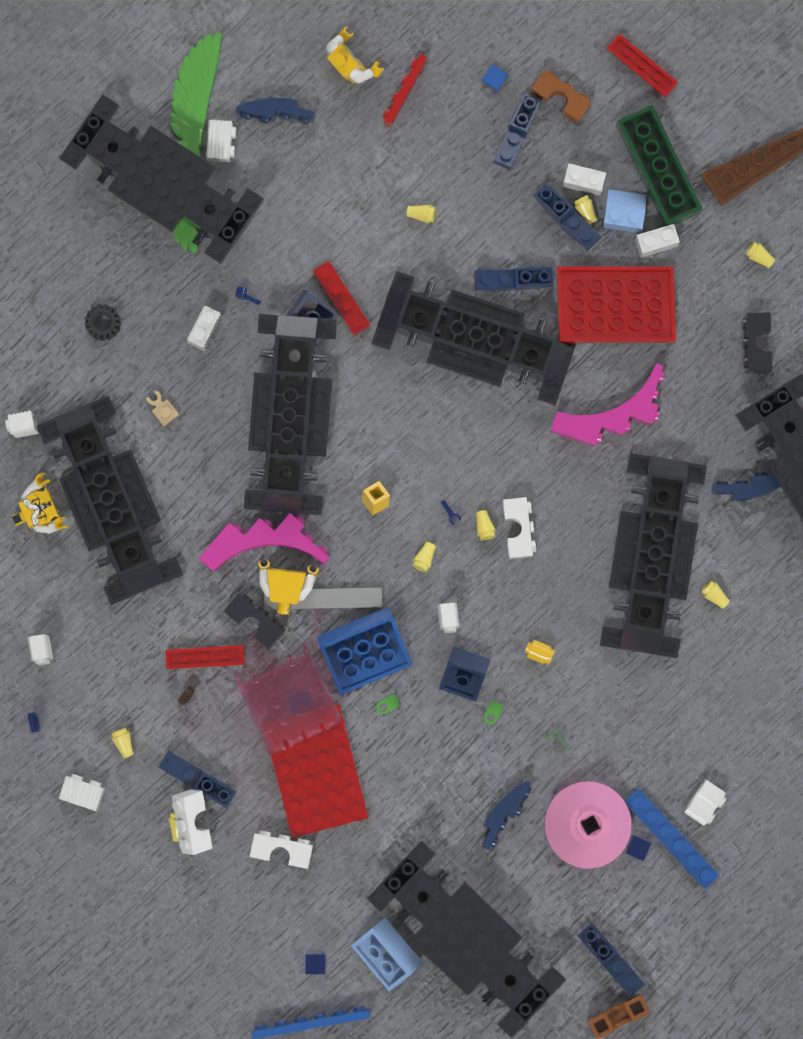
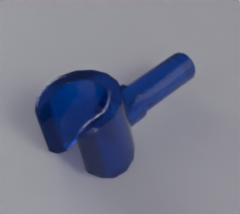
[235,286,261,305]
[440,500,461,525]

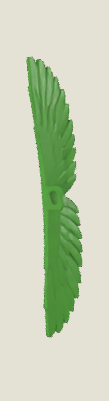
[170,32,222,254]

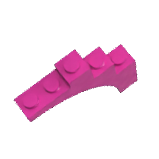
[550,364,665,447]
[198,513,330,573]

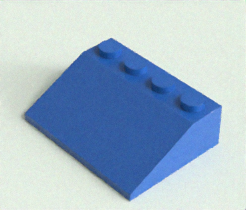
[316,607,412,695]

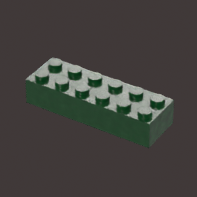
[616,105,702,227]

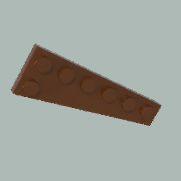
[700,128,803,206]

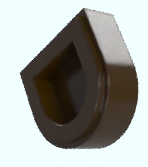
[178,686,195,706]

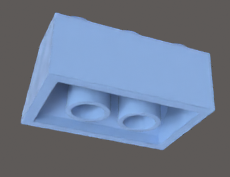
[351,918,423,991]

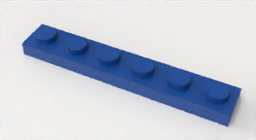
[624,788,719,889]
[251,1006,371,1039]

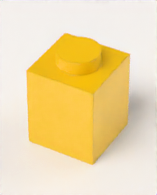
[362,481,390,516]

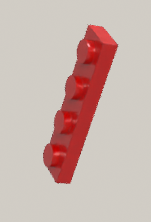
[606,34,678,98]
[382,54,427,128]
[312,260,371,336]
[165,645,245,670]

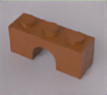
[530,70,592,125]
[587,993,650,1039]

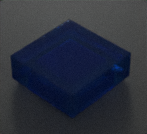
[28,712,41,734]
[625,835,651,861]
[305,954,326,974]

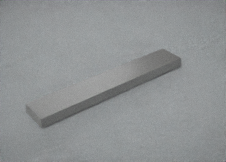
[264,587,382,610]

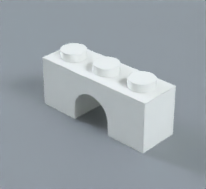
[503,497,536,560]
[172,790,212,855]
[250,830,313,869]

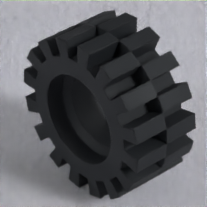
[85,304,121,341]

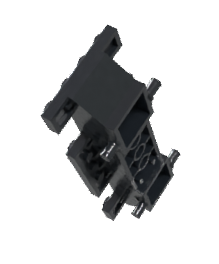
[59,94,264,264]
[371,271,577,406]
[244,314,337,515]
[735,374,803,522]
[37,396,184,606]
[599,453,707,659]
[366,840,567,1038]

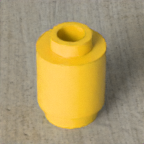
[525,640,555,665]

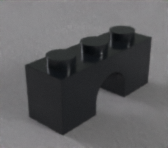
[742,312,772,374]
[223,593,284,650]

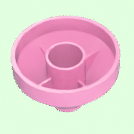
[544,782,631,868]

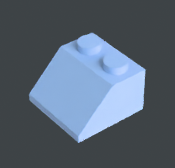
[603,189,646,233]

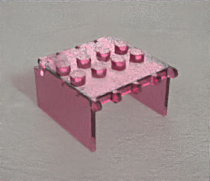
[233,642,341,755]

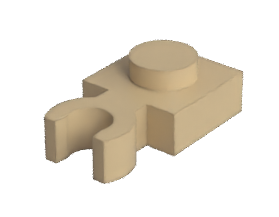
[146,391,179,427]

